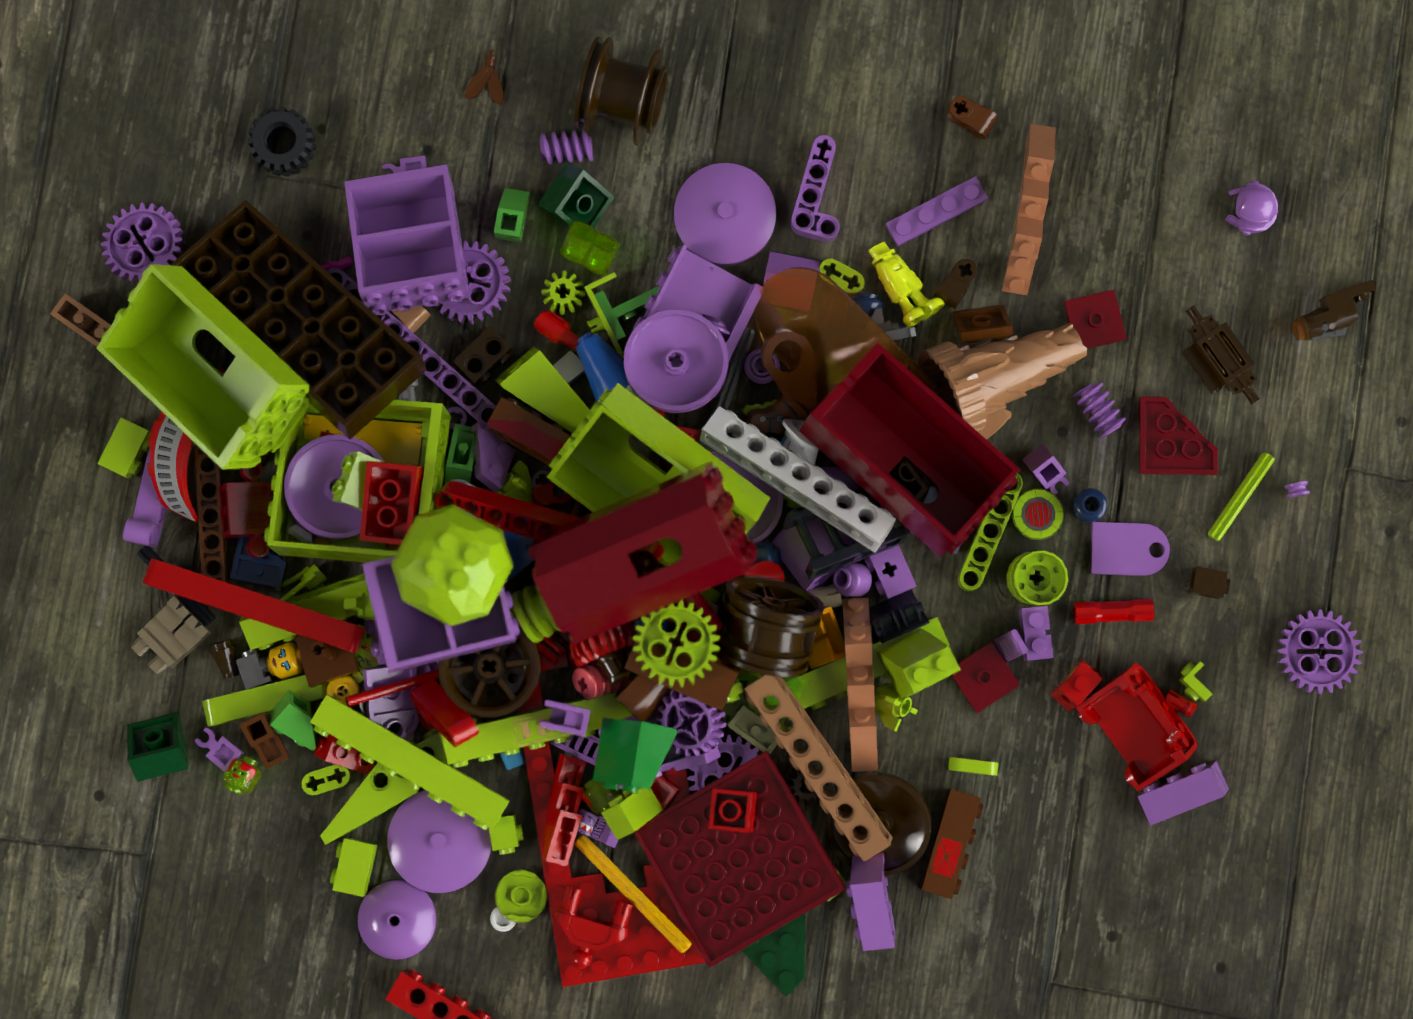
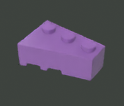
[1138,761,1229,826]
[846,853,895,951]

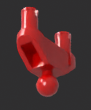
[555,885,634,970]

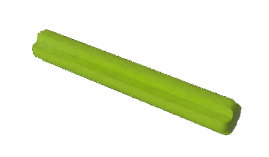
[1208,452,1275,541]

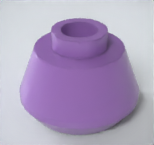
[744,349,780,384]

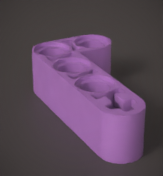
[791,135,839,243]
[123,448,167,548]

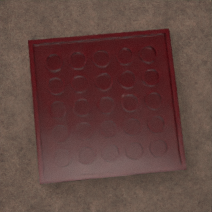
[633,750,847,968]

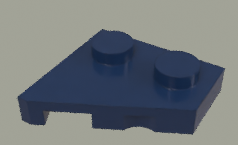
[230,538,287,589]

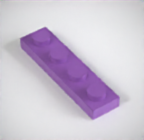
[885,176,988,247]

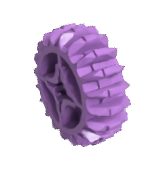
[655,690,727,757]

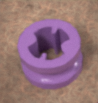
[447,407,468,430]
[1284,481,1310,498]

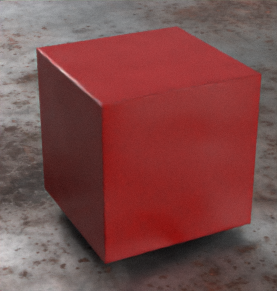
[708,788,757,833]

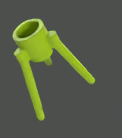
[275,564,327,602]

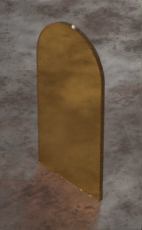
[755,267,938,402]

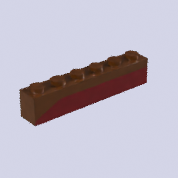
[483,397,571,465]

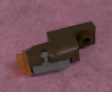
[1291,280,1376,341]

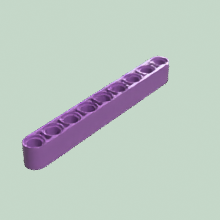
[327,268,495,426]

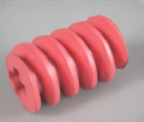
[572,663,629,700]

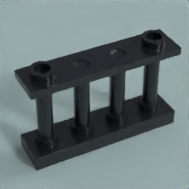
[783,485,907,580]

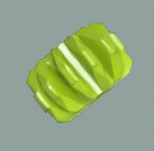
[541,271,585,315]

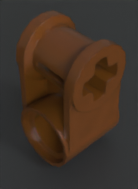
[946,96,998,139]

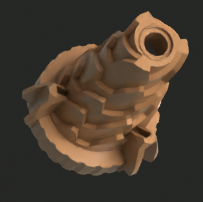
[918,323,1087,439]

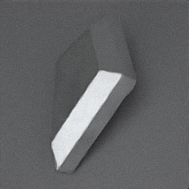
[287,511,318,544]

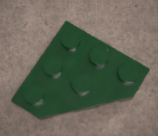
[741,913,806,997]

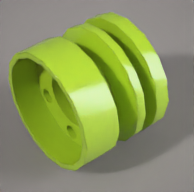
[1006,550,1068,605]
[511,585,561,643]

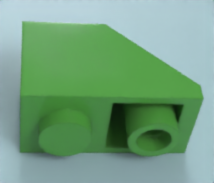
[494,188,530,243]
[270,690,316,751]

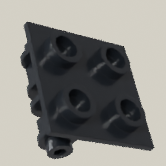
[869,590,929,644]

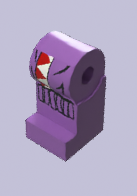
[578,808,618,848]

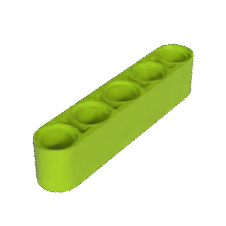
[957,473,1023,591]
[202,675,329,727]

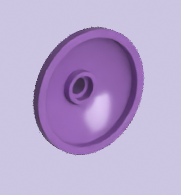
[358,880,436,959]

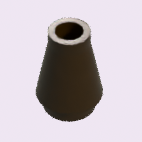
[210,639,239,679]

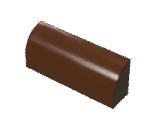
[625,624,741,711]
[614,630,714,723]

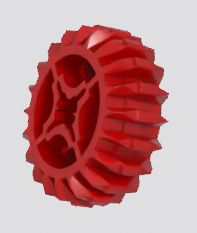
[569,621,637,667]

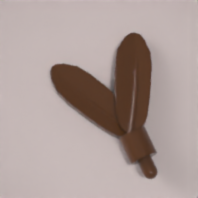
[465,49,504,105]

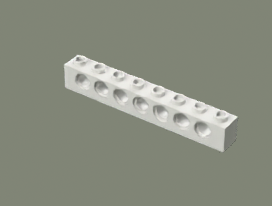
[700,406,896,553]

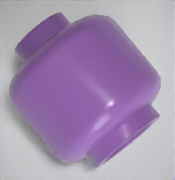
[833,563,872,597]

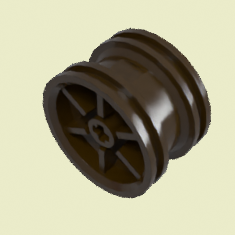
[438,625,540,719]

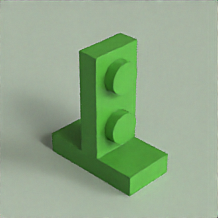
[594,286,659,344]

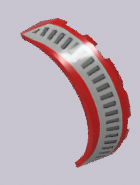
[147,368,228,522]

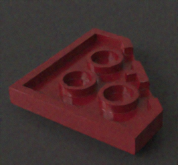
[1139,396,1218,476]

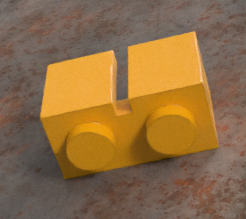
[809,607,846,669]

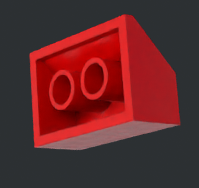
[359,461,424,545]

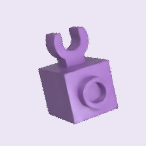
[1022,444,1069,494]

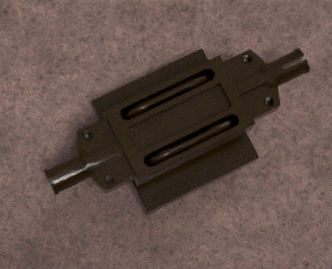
[1182,305,1260,405]

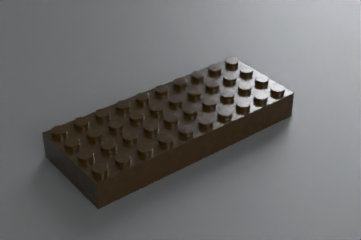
[170,200,426,440]

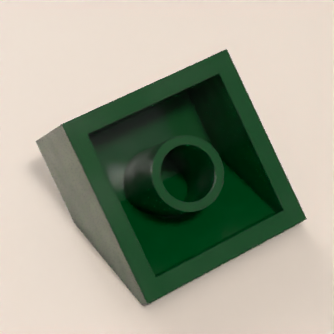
[538,163,615,239]
[127,712,188,782]

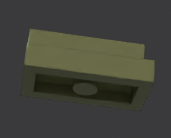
[725,703,778,754]

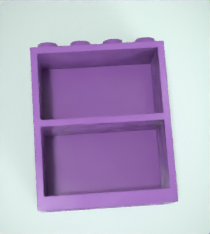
[345,164,470,315]
[363,557,520,673]

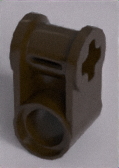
[933,259,977,310]
[597,646,635,685]

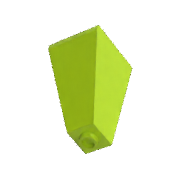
[494,346,590,433]

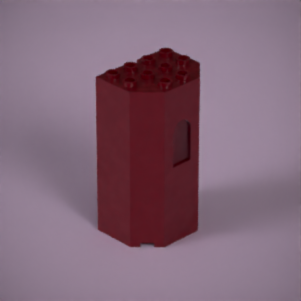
[799,342,1020,558]
[528,461,758,644]

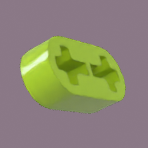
[819,259,865,296]
[948,757,999,776]
[302,764,352,795]

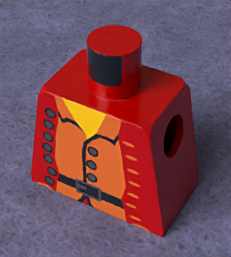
[1049,658,1103,712]

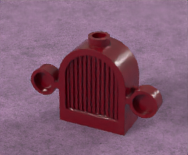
[219,463,274,558]

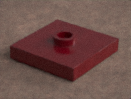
[1063,290,1127,349]
[951,642,1020,714]

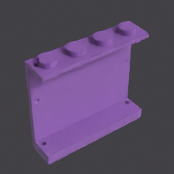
[633,245,765,362]

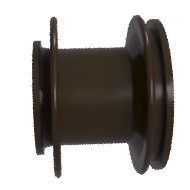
[574,37,668,146]

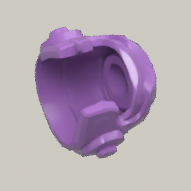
[1225,180,1278,236]

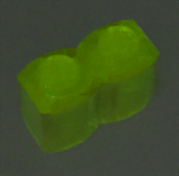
[560,221,621,276]

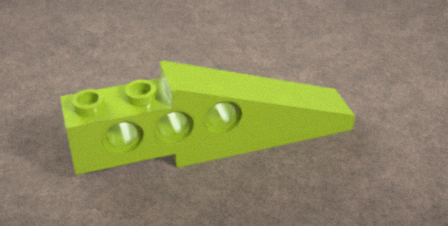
[321,728,445,845]

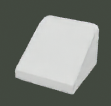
[553,350,585,386]

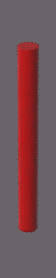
[345,669,439,707]

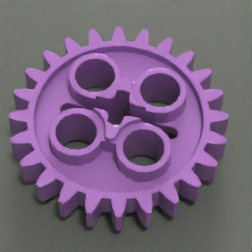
[101,202,185,285]
[435,241,511,324]
[1276,609,1363,694]
[688,735,759,791]

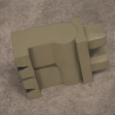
[131,596,212,675]

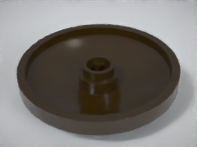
[826,772,931,876]

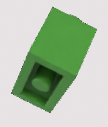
[444,424,477,484]

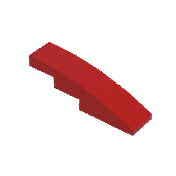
[543,754,586,866]

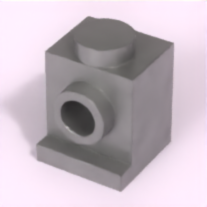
[236,649,275,690]

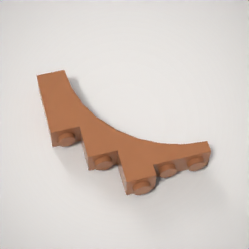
[1002,124,1056,295]
[842,598,878,772]

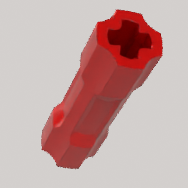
[1073,599,1154,624]

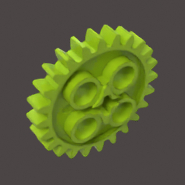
[633,600,720,688]

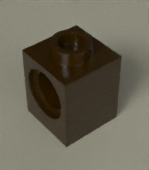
[1188,567,1230,599]

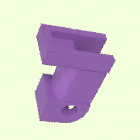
[540,699,591,737]

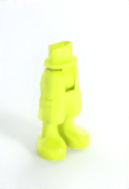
[868,242,945,328]

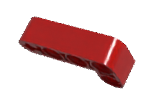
[409,679,479,747]

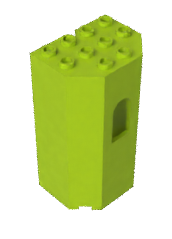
[97,264,309,469]
[547,383,770,566]

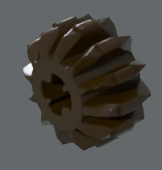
[785,765,829,808]

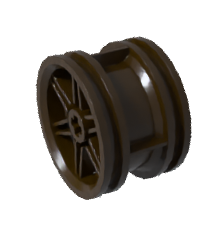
[713,576,824,677]

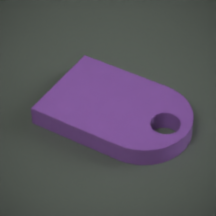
[1090,522,1170,576]
[363,665,419,739]

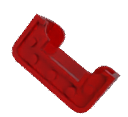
[1076,663,1198,792]

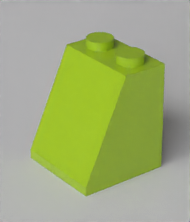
[877,629,961,699]

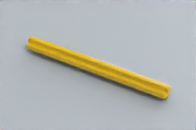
[575,835,691,953]

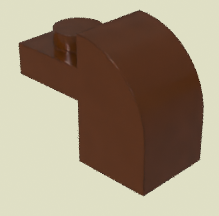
[239,712,290,769]

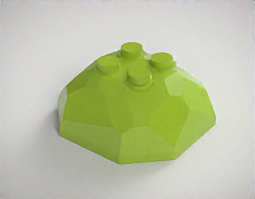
[391,505,513,626]

